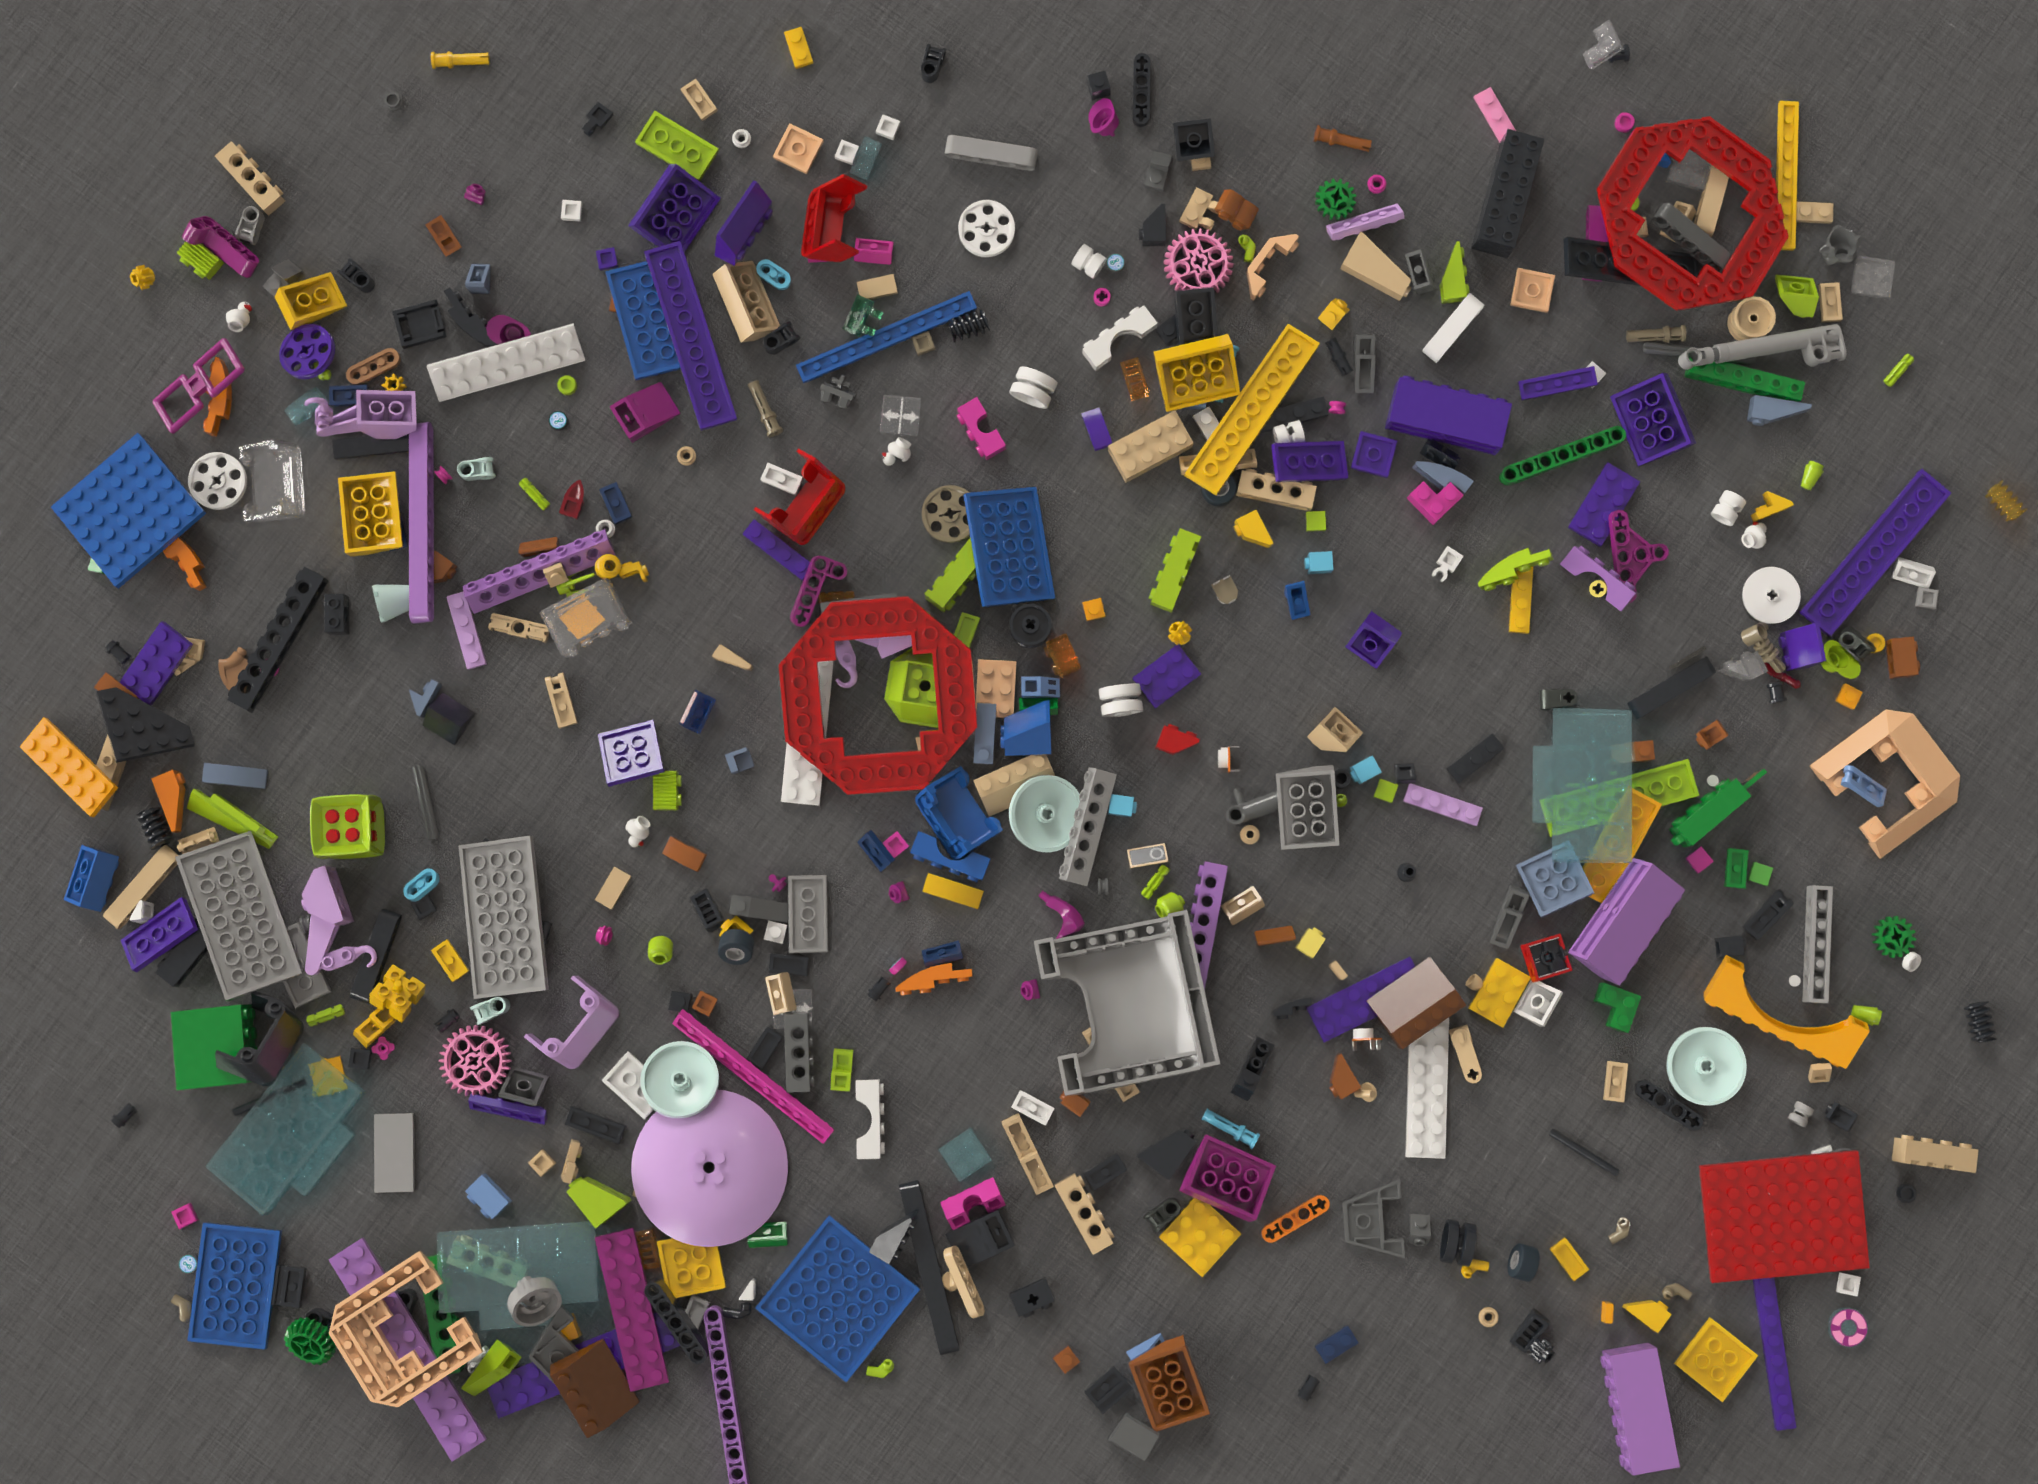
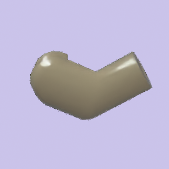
[1608,1217,1630,1245]
[1662,1283,1692,1300]
[171,1294,192,1323]

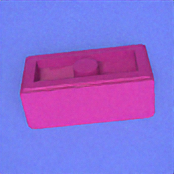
[854,238,894,265]

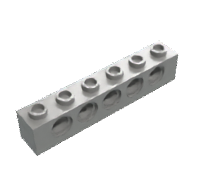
[1059,767,1117,886]
[1802,885,1833,1003]

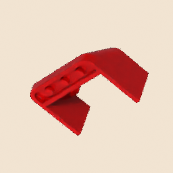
[801,174,867,262]
[754,448,845,545]

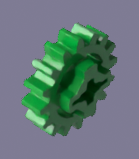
[1315,178,1356,220]
[1872,916,1916,958]

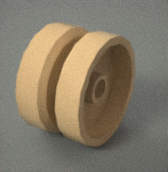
[1727,296,1776,341]

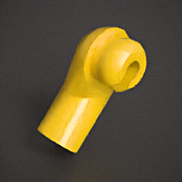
[1461,1259,1489,1278]

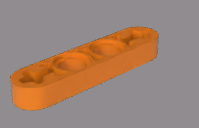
[1261,1195,1330,1243]

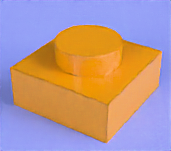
[1082,598,1105,621]
[1835,683,1863,710]

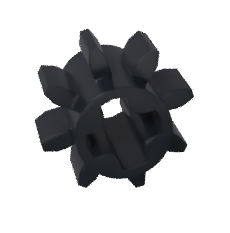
[1530,1338,1555,1364]

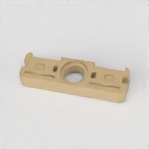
[488,613,550,643]

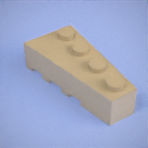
[1892,1135,1978,1173]

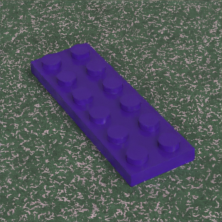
[1307,956,1415,1043]

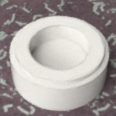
[1902,952,1921,972]

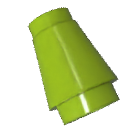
[1800,461,1824,490]
[1851,1005,1882,1026]

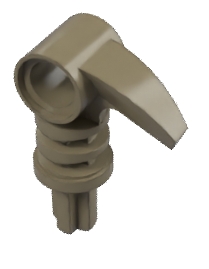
[1741,622,1786,673]

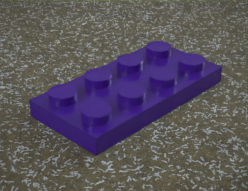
[1271,441,1348,482]
[1568,462,1640,547]
[120,621,194,705]
[121,897,198,972]

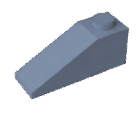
[1747,395,1812,426]
[973,703,996,764]

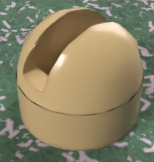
[1466,973,1483,991]

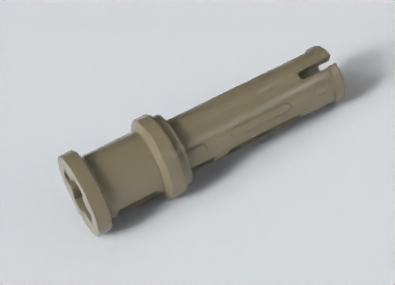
[1626,325,1686,343]
[747,380,783,438]

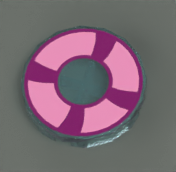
[1828,1308,1868,1348]

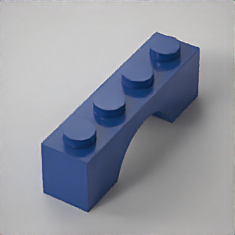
[910,831,991,883]

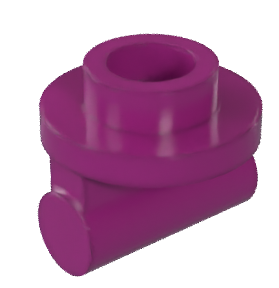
[464,184,486,205]
[769,874,787,892]
[889,881,910,903]
[1020,979,1040,1000]

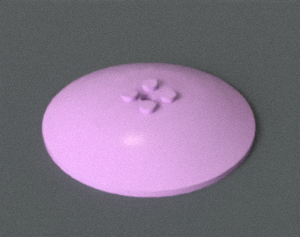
[631,1090,788,1247]

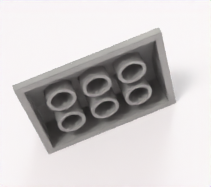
[1276,765,1340,850]

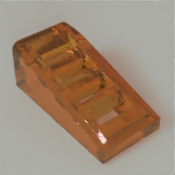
[1120,357,1149,401]
[635,1228,660,1270]

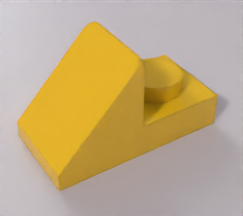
[1751,491,1794,522]

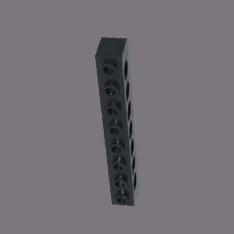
[227,566,329,713]

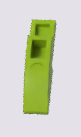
[1478,548,1554,591]

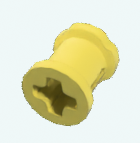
[1589,580,1607,597]

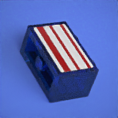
[679,689,716,734]

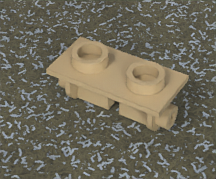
[177,827,220,854]

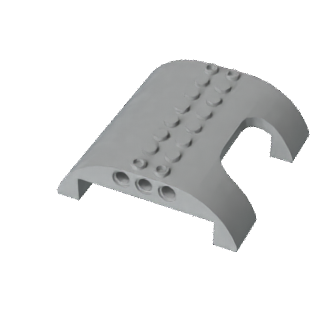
[1034,910,1220,1096]

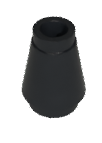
[1397,863,1416,882]

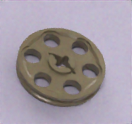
[922,485,970,543]

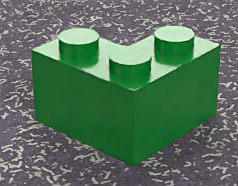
[1593,983,1641,1033]

